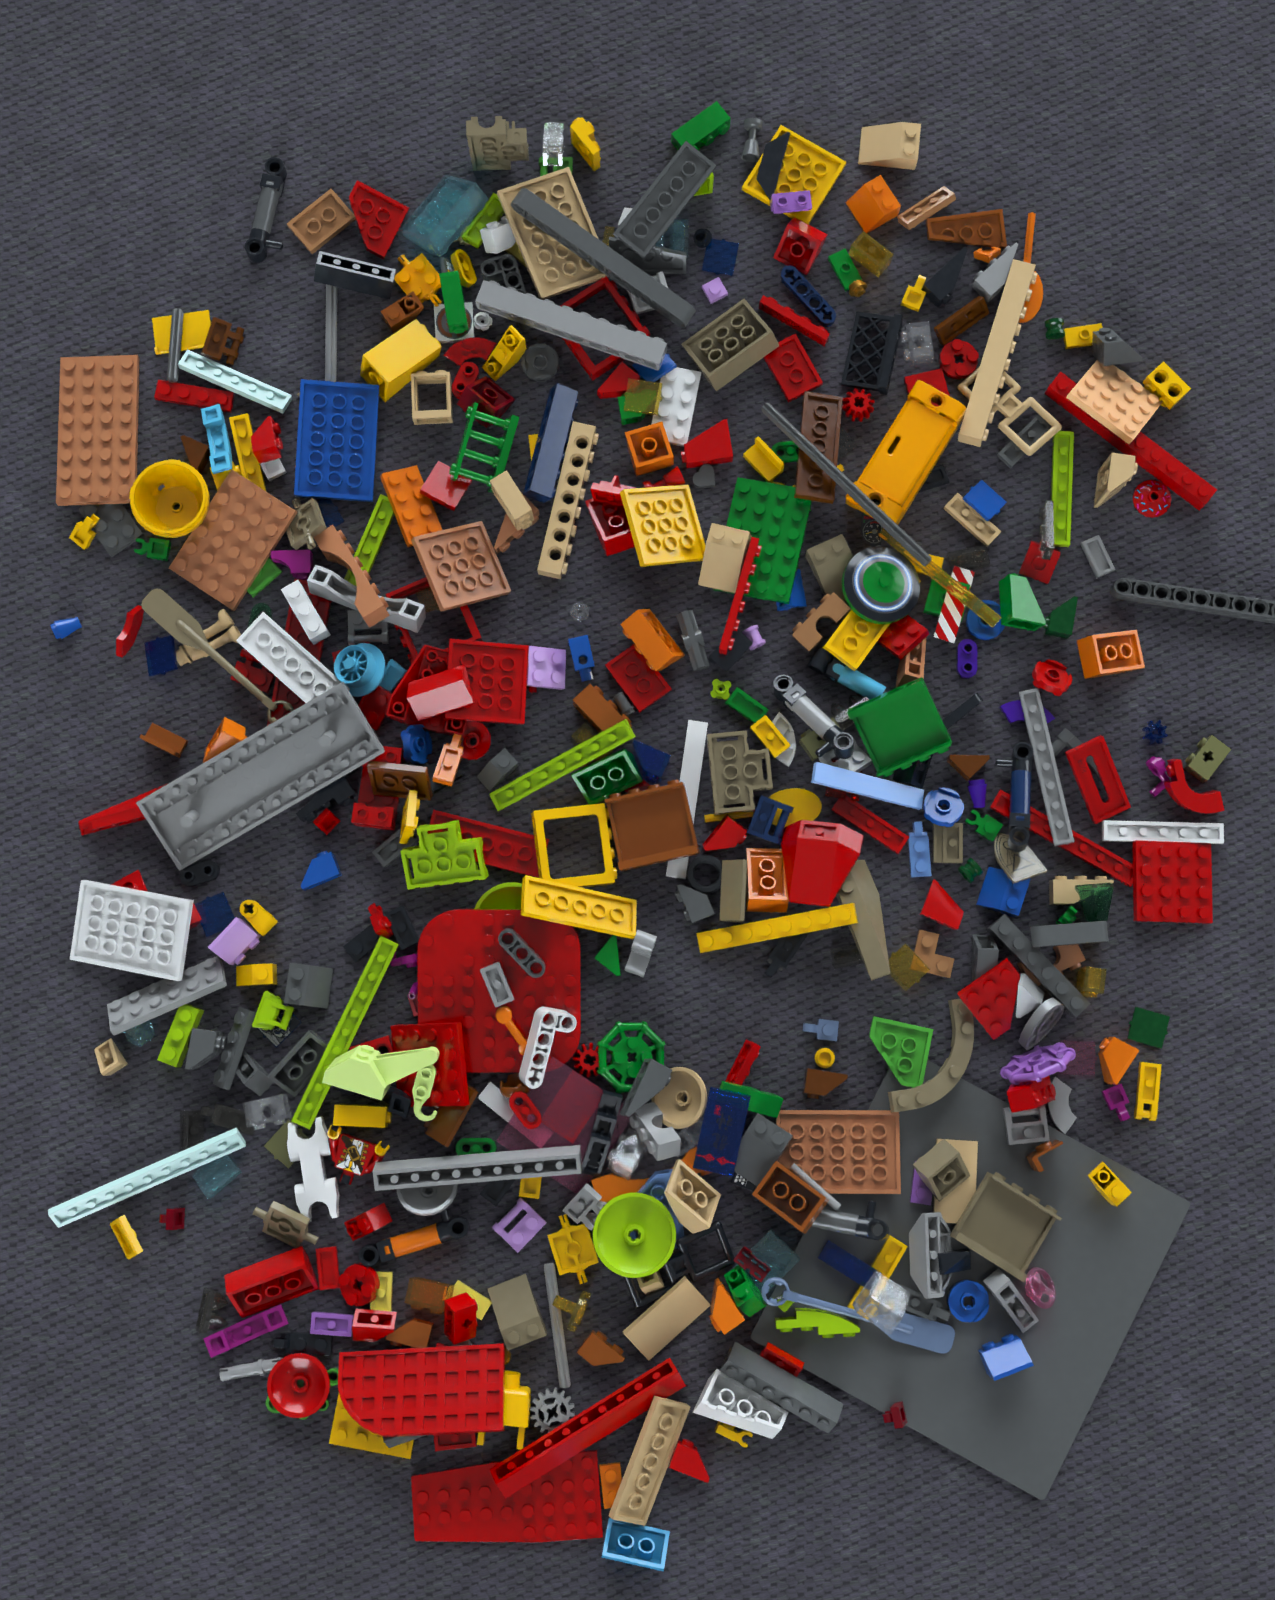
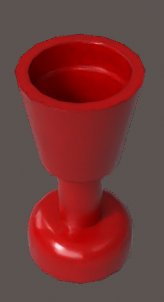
[642,466,685,488]

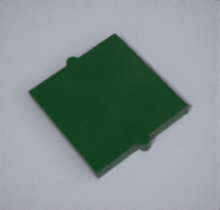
[1127,1007,1170,1049]

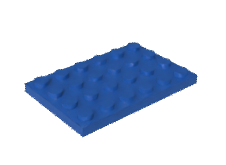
[294,379,380,502]

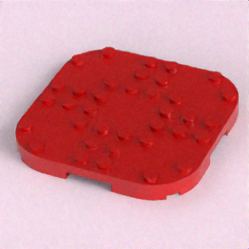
[417,909,581,1073]

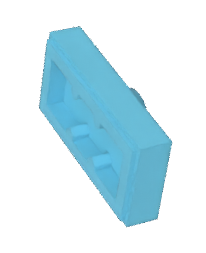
[378,659,407,693]

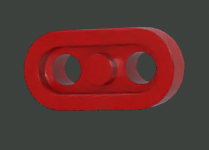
[451,362,479,399]
[509,1091,542,1129]

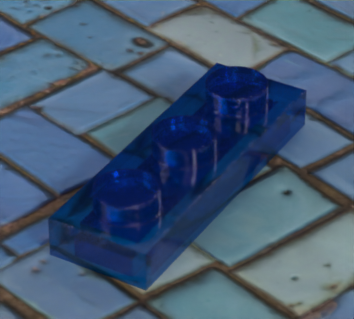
[818,1240,883,1292]

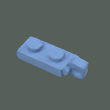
[908,821,932,878]

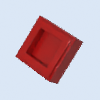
[313,808,340,835]

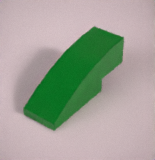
[716,1081,783,1118]

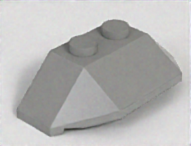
[909,1212,952,1299]

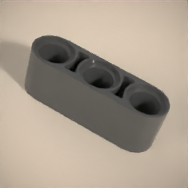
[498,928,546,978]

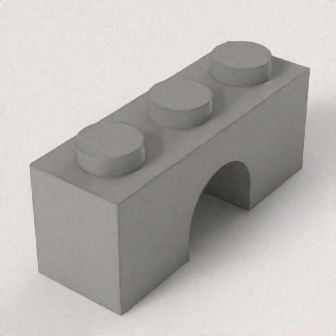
[630,1102,681,1161]

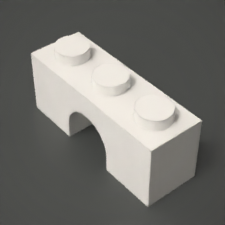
[281,580,331,645]

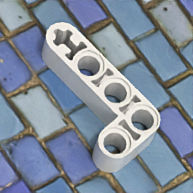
[519,1007,577,1089]

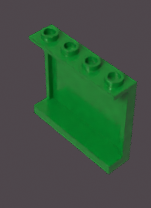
[847,677,952,777]

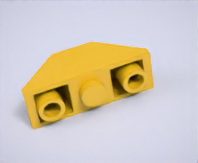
[482,325,527,381]

